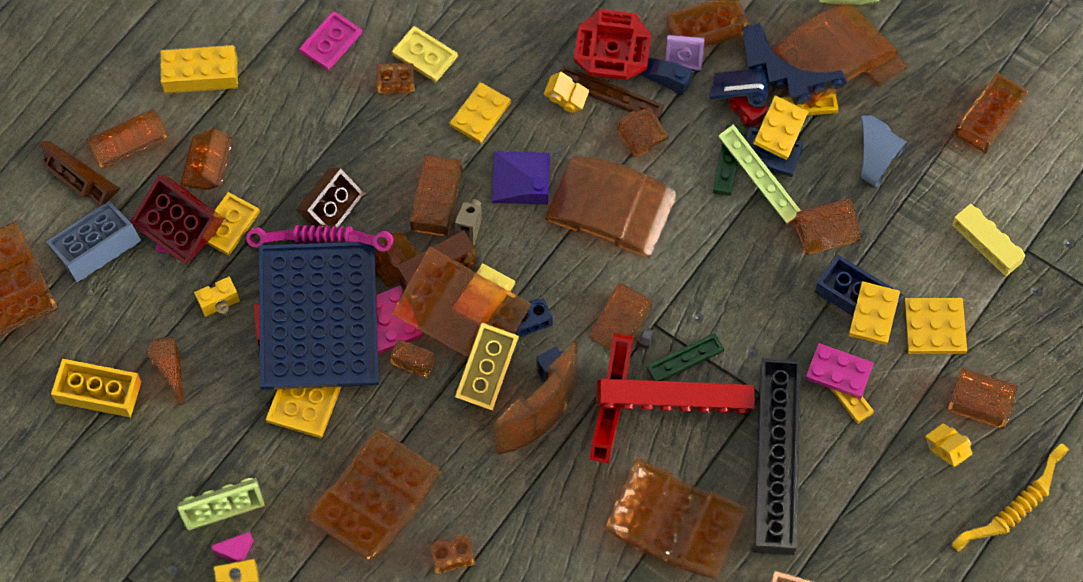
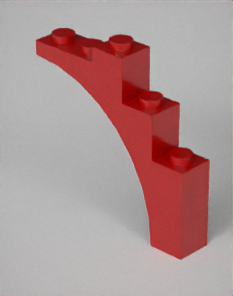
[589,333,633,464]

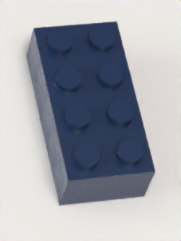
[815,255,903,316]

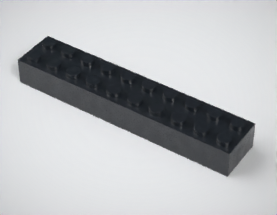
[754,358,801,555]

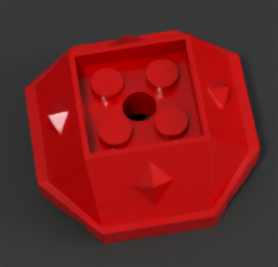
[574,9,651,80]

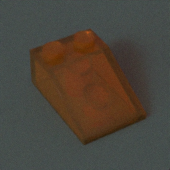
[590,282,653,348]
[148,336,184,405]

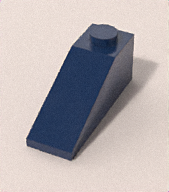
[639,58,693,95]

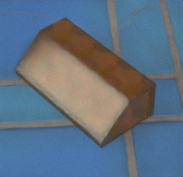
[86,109,168,167]

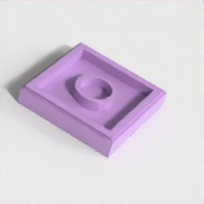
[665,35,704,70]

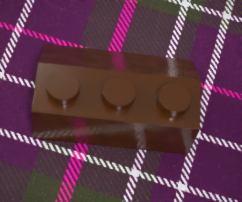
[296,168,364,229]

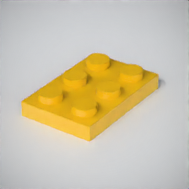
[450,82,511,144]
[753,96,808,160]
[207,192,260,256]
[849,281,900,346]

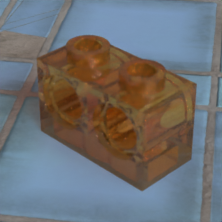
[377,63,415,94]
[390,339,435,378]
[430,535,475,574]

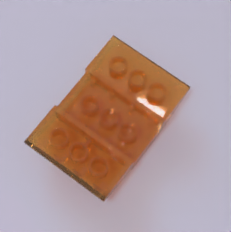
[773,4,898,108]
[545,156,677,258]
[0,221,58,336]
[392,246,531,358]
[494,341,578,454]
[305,428,442,562]
[605,458,747,579]

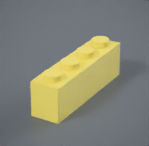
[952,204,1025,276]

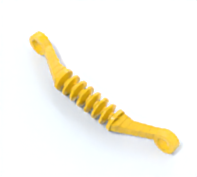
[952,443,1069,552]

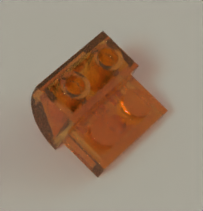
[616,107,669,158]

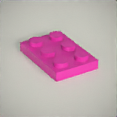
[299,11,362,71]
[805,343,874,399]

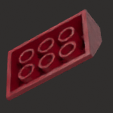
[130,175,225,265]

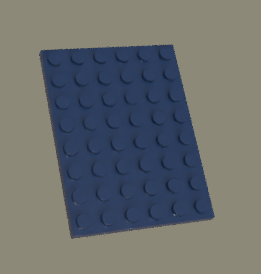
[259,242,379,390]

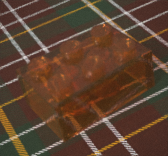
[947,368,1018,429]

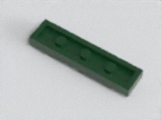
[713,125,744,196]
[646,333,724,381]

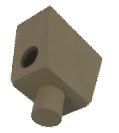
[455,199,482,245]

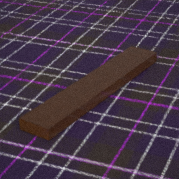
[560,65,664,122]

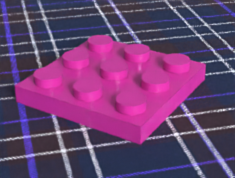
[376,286,423,355]

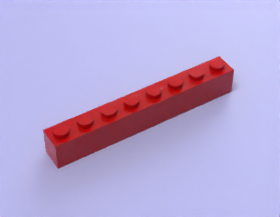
[596,379,755,414]

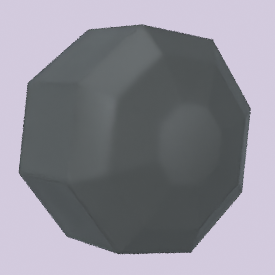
[639,328,653,349]

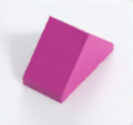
[212,532,254,563]

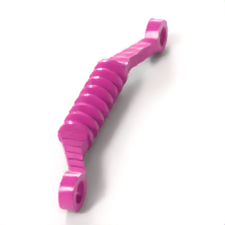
[246,225,394,251]

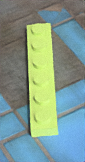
[718,125,802,224]

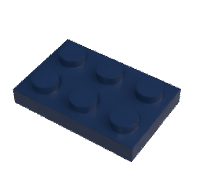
[746,127,804,177]

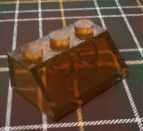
[180,127,232,190]
[795,198,861,255]

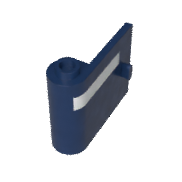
[710,69,770,108]

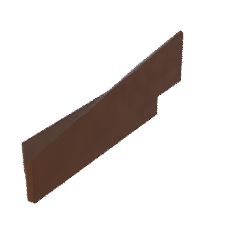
[38,141,120,206]

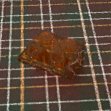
[375,232,418,287]

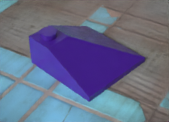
[492,151,550,204]

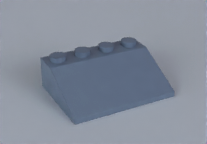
[46,201,141,282]

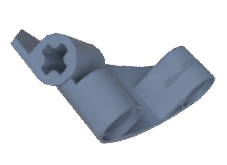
[861,115,907,187]

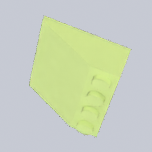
[178,478,265,530]

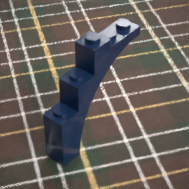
[742,23,848,104]

